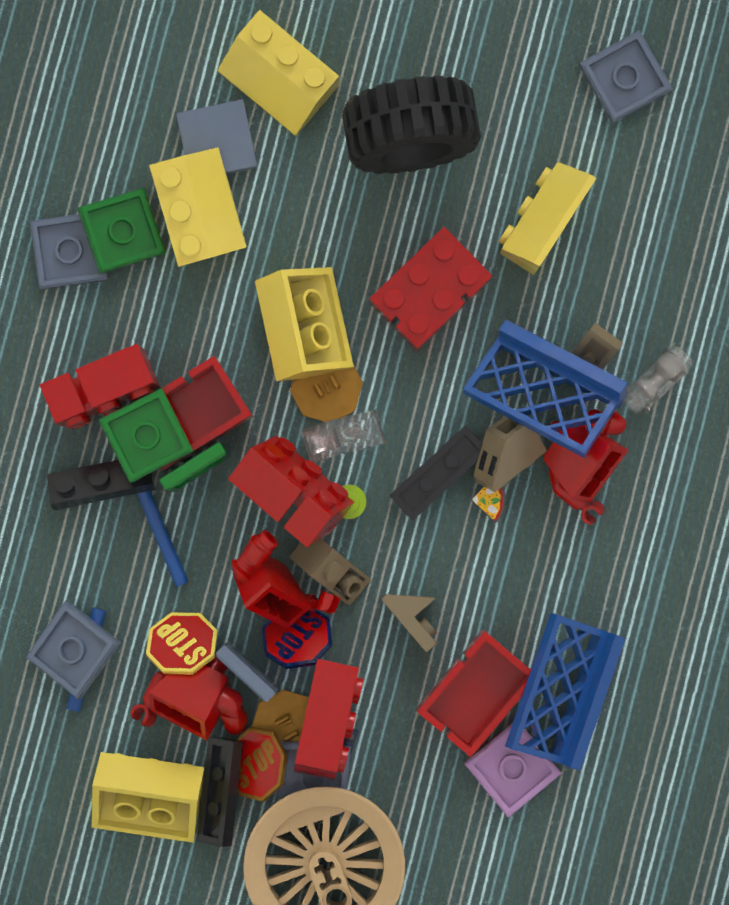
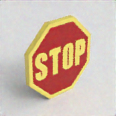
[146,612,218,675]

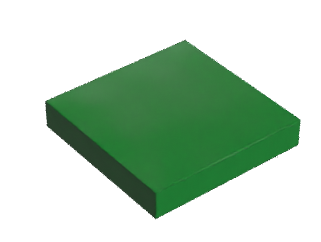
[77,188,166,275]
[99,388,194,483]
[159,442,230,492]

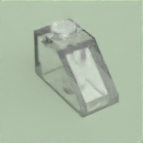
[301,410,386,463]

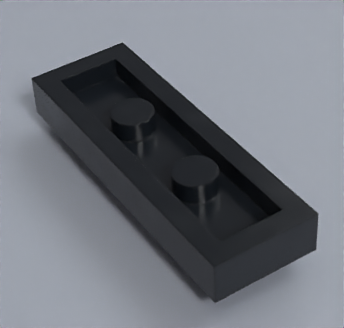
[389,425,482,521]
[47,460,155,510]
[197,737,243,847]

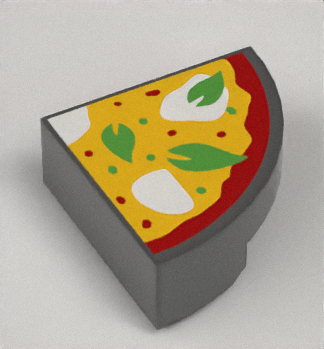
[471,486,505,523]

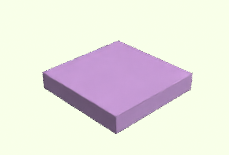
[464,722,562,817]

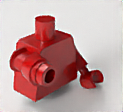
[544,409,629,525]
[231,530,341,629]
[130,654,248,741]

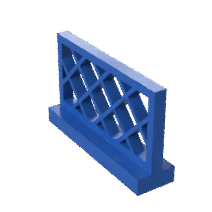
[463,320,628,458]
[505,613,626,770]

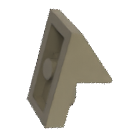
[571,323,623,393]
[381,594,437,652]

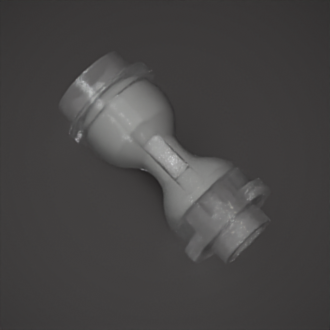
[624,345,694,415]

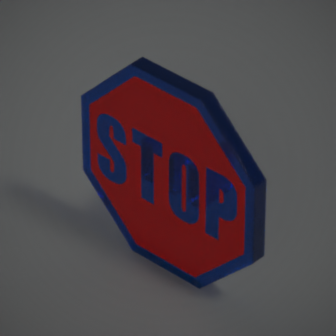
[262,610,333,669]

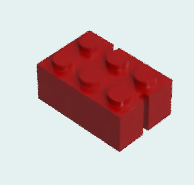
[369,226,493,352]
[39,343,160,430]
[161,356,253,472]
[228,435,355,548]
[416,629,531,757]
[294,659,364,780]

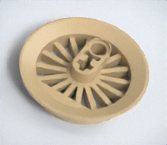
[244,786,405,905]

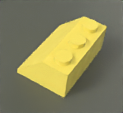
[217,10,340,136]
[149,147,247,267]
[498,162,596,275]
[255,267,354,381]
[91,752,204,843]

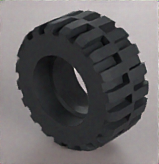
[342,76,481,174]

